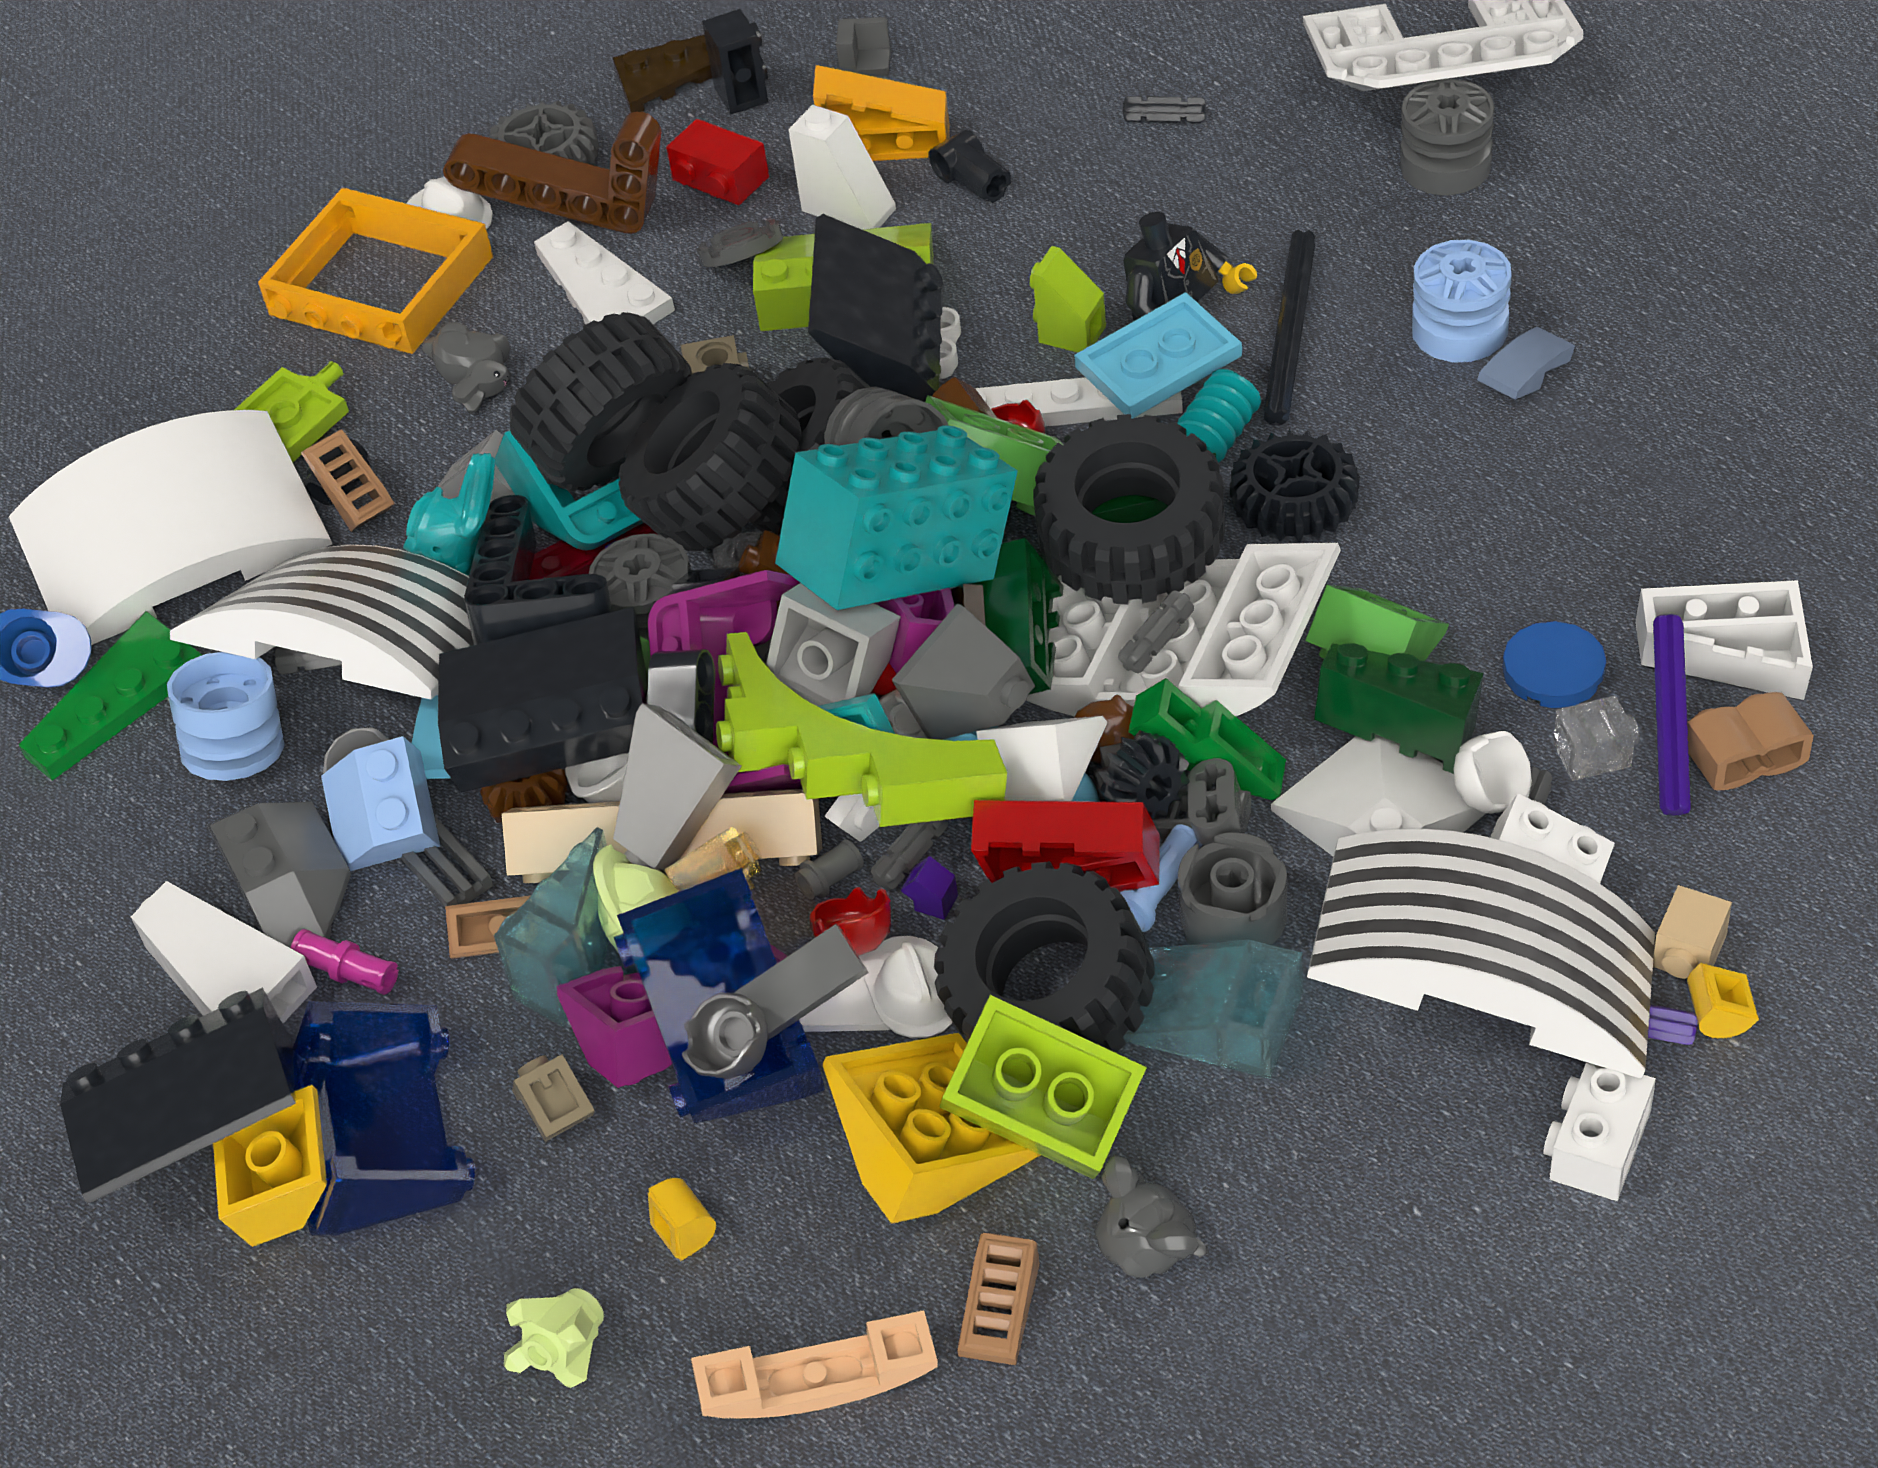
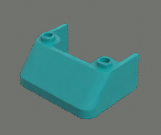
[495,430,644,550]

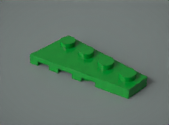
[18,611,202,781]

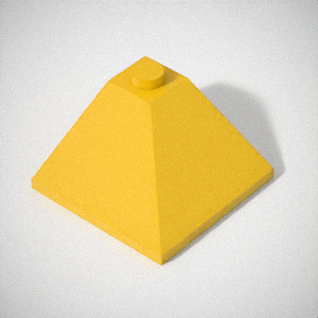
[822,1033,1041,1224]

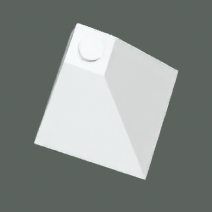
[1271,734,1485,856]

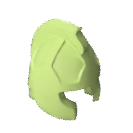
[593,845,698,965]

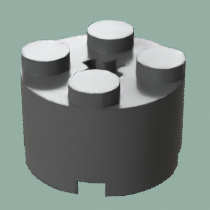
[1178,833,1288,960]

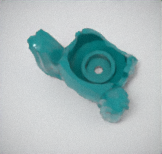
[403,453,495,576]

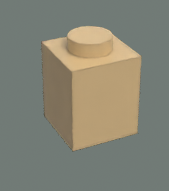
[1653,885,1732,978]

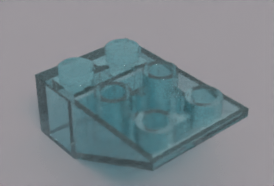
[493,827,609,1027]
[1123,940,1303,1079]

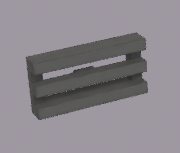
[400,817,494,907]

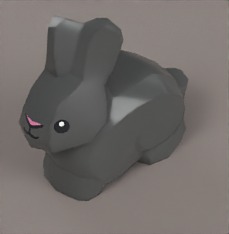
[422,322,511,414]

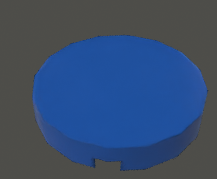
[1502,621,1606,708]

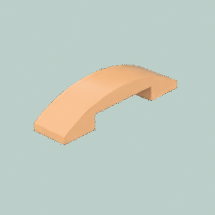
[691,1311,938,1418]

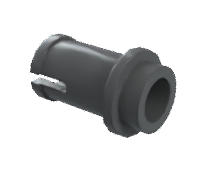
[795,839,864,899]

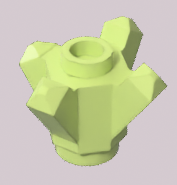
[504,1288,604,1388]

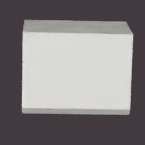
[976,716,1108,801]

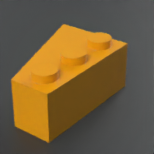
[813,65,950,161]

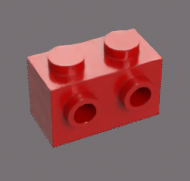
[666,119,769,205]

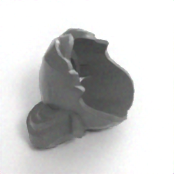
[1095,1155,1209,1278]

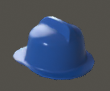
[0,609,91,688]

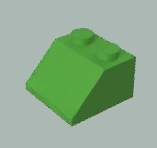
[1306,585,1449,661]

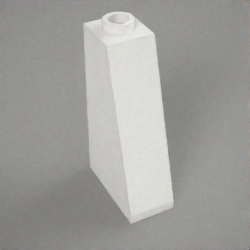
[131,881,317,1023]

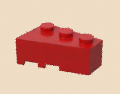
[971,800,1160,892]

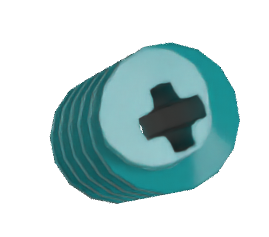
[1177,369,1261,462]

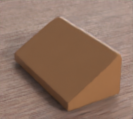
[445,893,555,959]

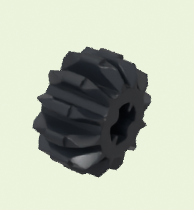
[1098,730,1190,819]

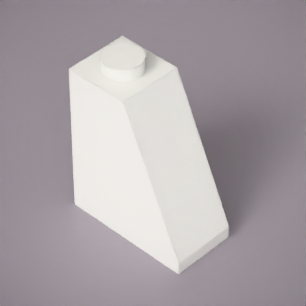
[789,105,896,229]

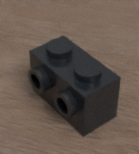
[702,9,768,115]

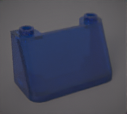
[613,868,825,1124]
[292,1001,475,1236]

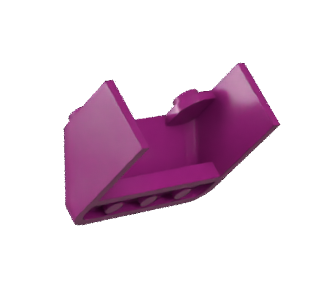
[648,570,802,794]

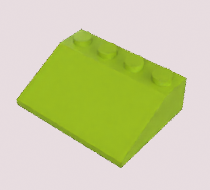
[753,223,934,331]

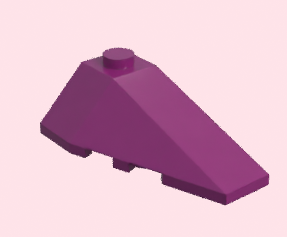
[557,941,787,1088]

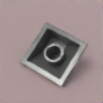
[892,603,1035,740]

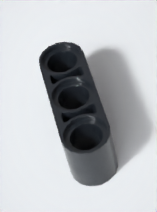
[647,649,715,744]

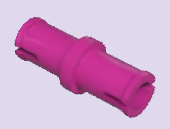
[291,929,398,995]

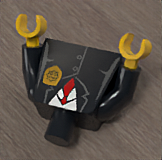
[1123,212,1257,321]

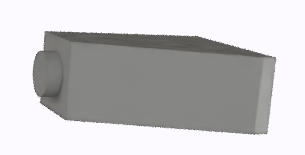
[613,704,742,869]

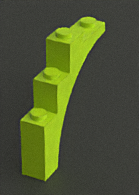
[716,632,1007,827]

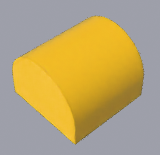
[1687,963,1759,1038]
[648,1178,716,1261]

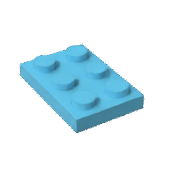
[1074,292,1242,419]

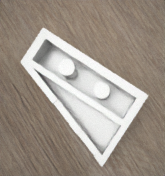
[1635,580,1813,700]

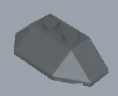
[207,801,351,948]

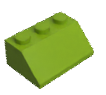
[939,995,1147,1179]

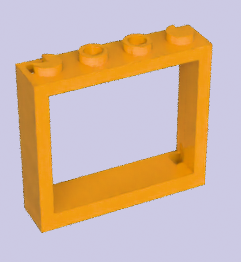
[258,188,493,354]

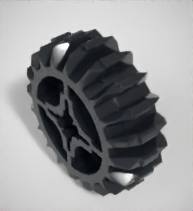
[1229,429,1360,543]

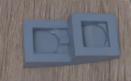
[1477,327,1575,400]

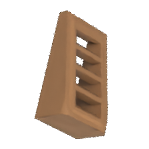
[301,429,395,532]
[957,1233,1040,1365]

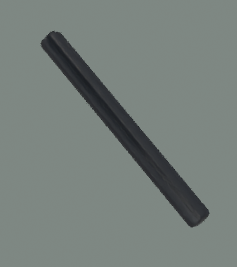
[1264,229,1315,425]

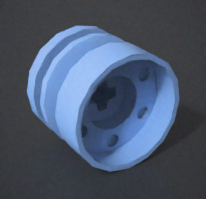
[1412,240,1511,362]
[167,652,284,781]

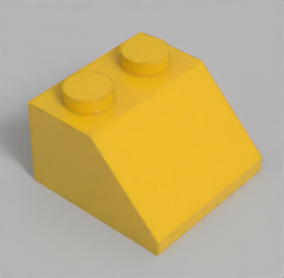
[213,1085,327,1247]

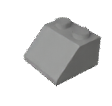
[766,583,901,706]

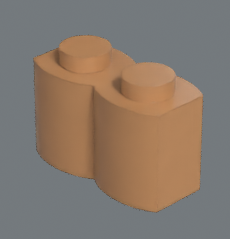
[1687,692,1814,790]

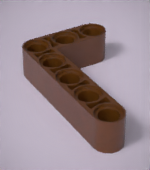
[443,111,661,234]

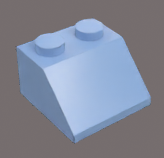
[321,736,440,871]

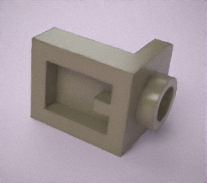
[512,1054,595,1142]

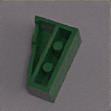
[1314,643,1484,774]

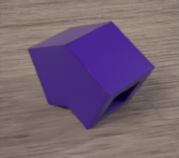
[900,856,958,920]

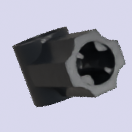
[928,129,1011,203]

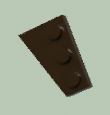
[612,34,712,113]

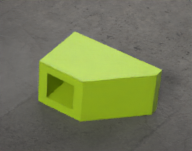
[1030,246,1106,353]

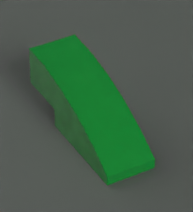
[1128,678,1286,801]

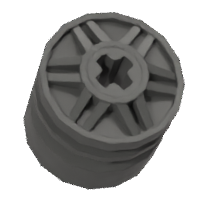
[1400,79,1495,196]
[824,387,949,446]
[589,534,691,641]

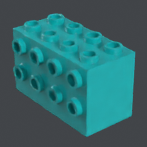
[775,425,1018,610]

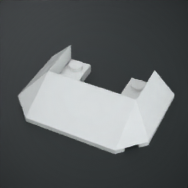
[1303,0,1583,91]

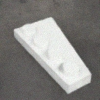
[534,221,675,324]

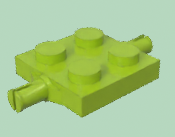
[234,361,349,462]

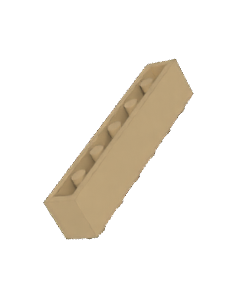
[502,788,822,883]

